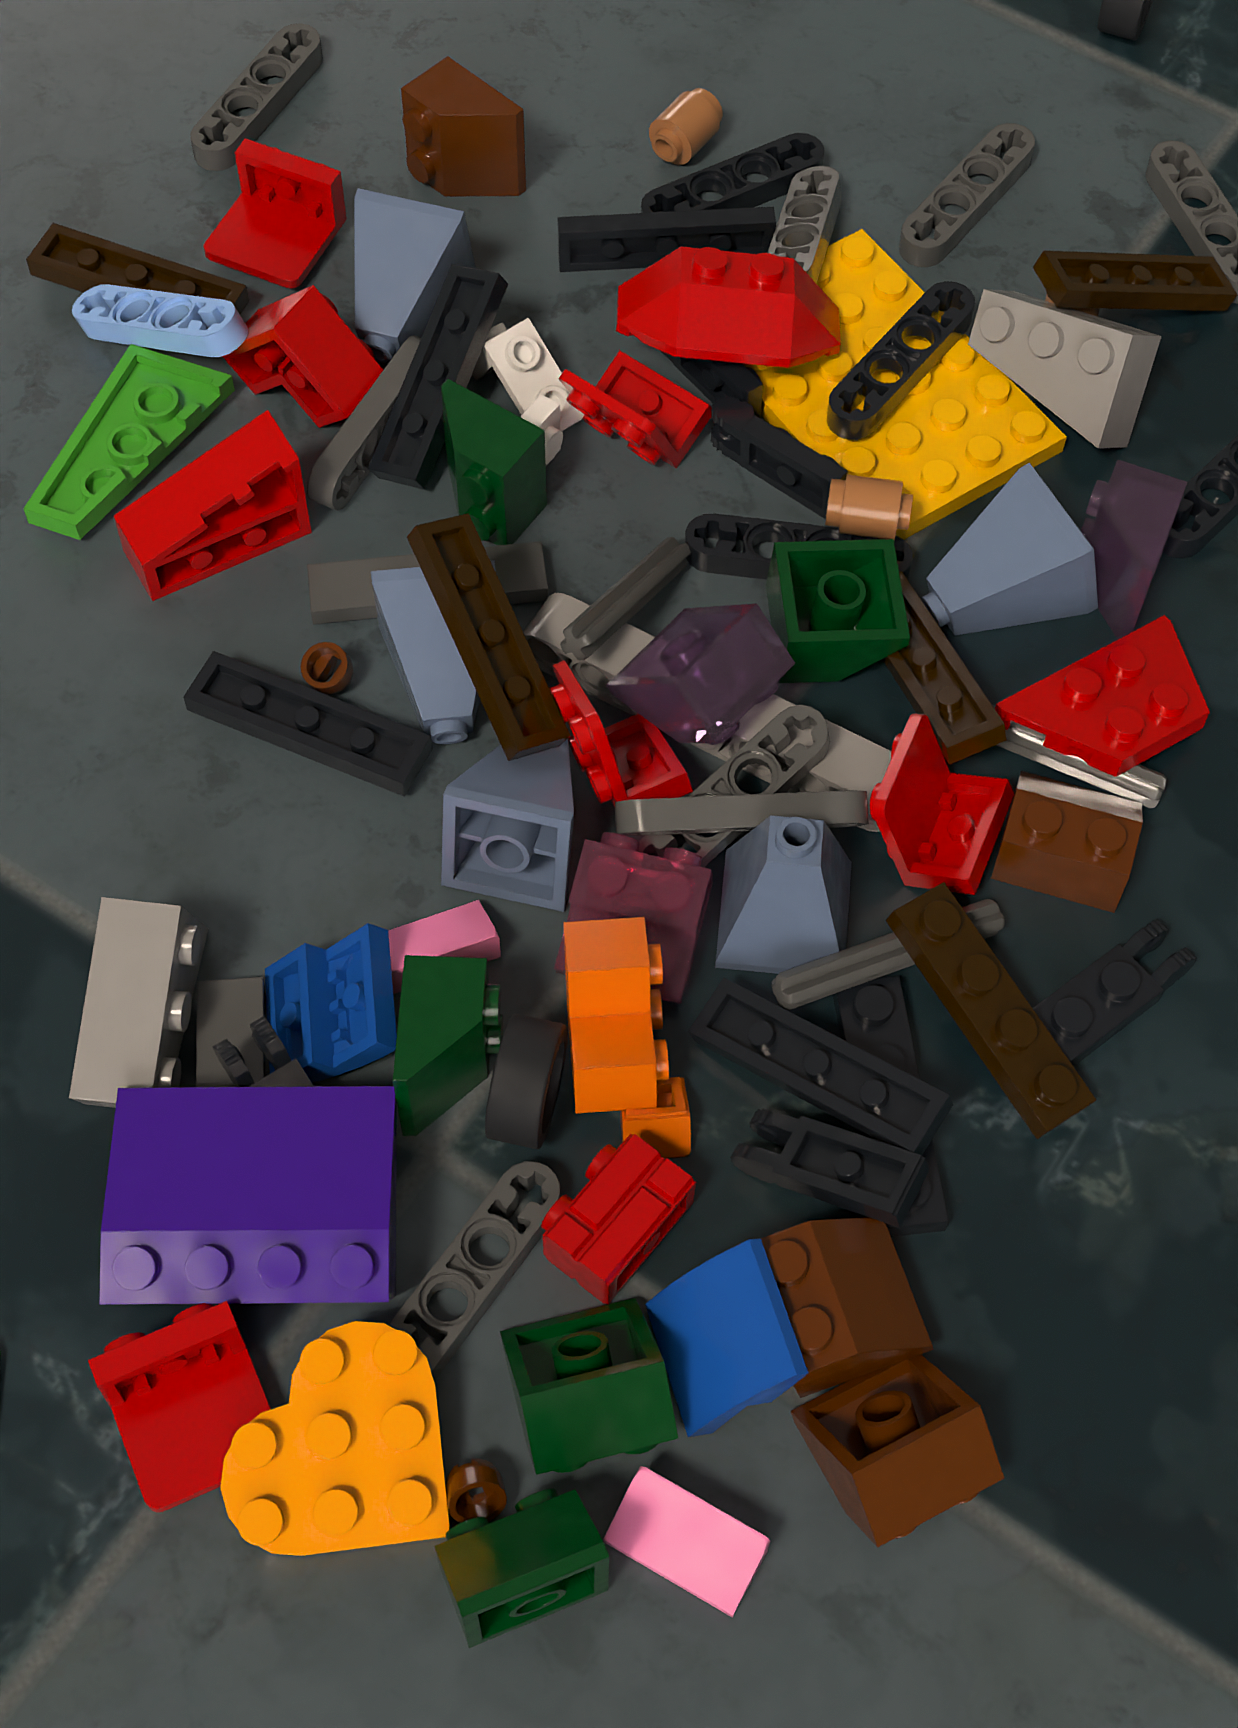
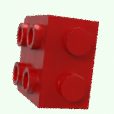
[204,138,347,289]
[558,350,712,469]
[549,660,693,807]
[870,713,1014,895]
[88,1301,271,1512]

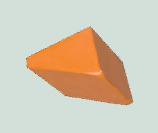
[620,1077,691,1158]

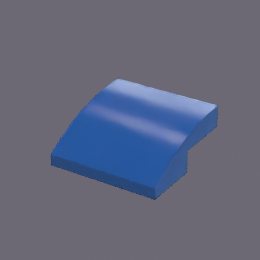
[265,923,397,1083]
[645,1238,809,1437]

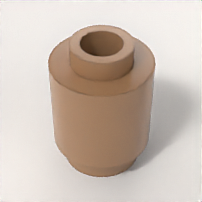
[649,88,723,165]
[825,474,913,540]

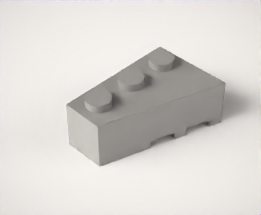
[968,289,1161,449]
[69,897,209,1108]

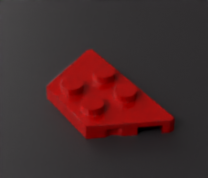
[995,615,1210,777]

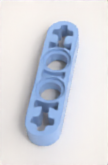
[72,284,248,357]

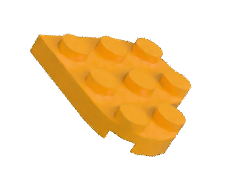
[220,1321,450,1556]

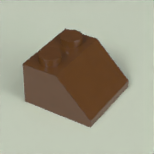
[401,56,526,197]
[991,771,1143,913]
[761,1217,934,1398]
[790,1355,1004,1547]

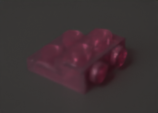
[554,832,713,1004]

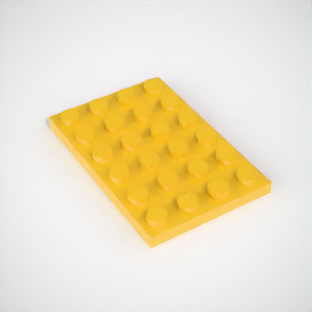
[742,229,1067,540]

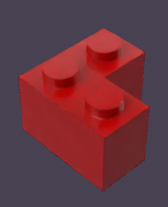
[222,285,383,428]

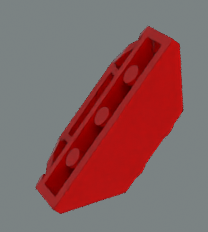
[616,247,841,368]

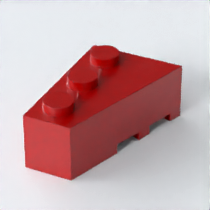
[114,410,312,601]

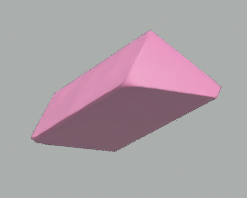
[388,900,501,994]
[603,1466,770,1617]

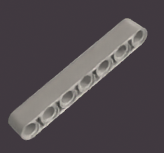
[523,593,891,832]

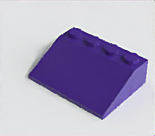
[99,1086,397,1305]

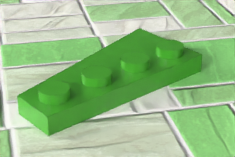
[23,344,235,540]

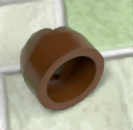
[301,642,354,694]
[445,1458,507,1523]

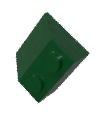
[441,379,547,546]
[766,539,910,683]
[392,955,503,1136]
[500,1298,679,1475]
[434,1489,609,1648]

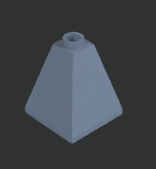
[354,188,476,363]
[921,462,1098,636]
[371,560,496,744]
[441,740,574,912]
[715,815,852,974]

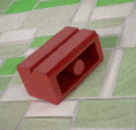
[541,1133,696,1304]

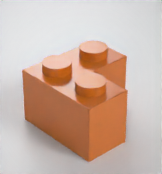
[563,917,669,1114]

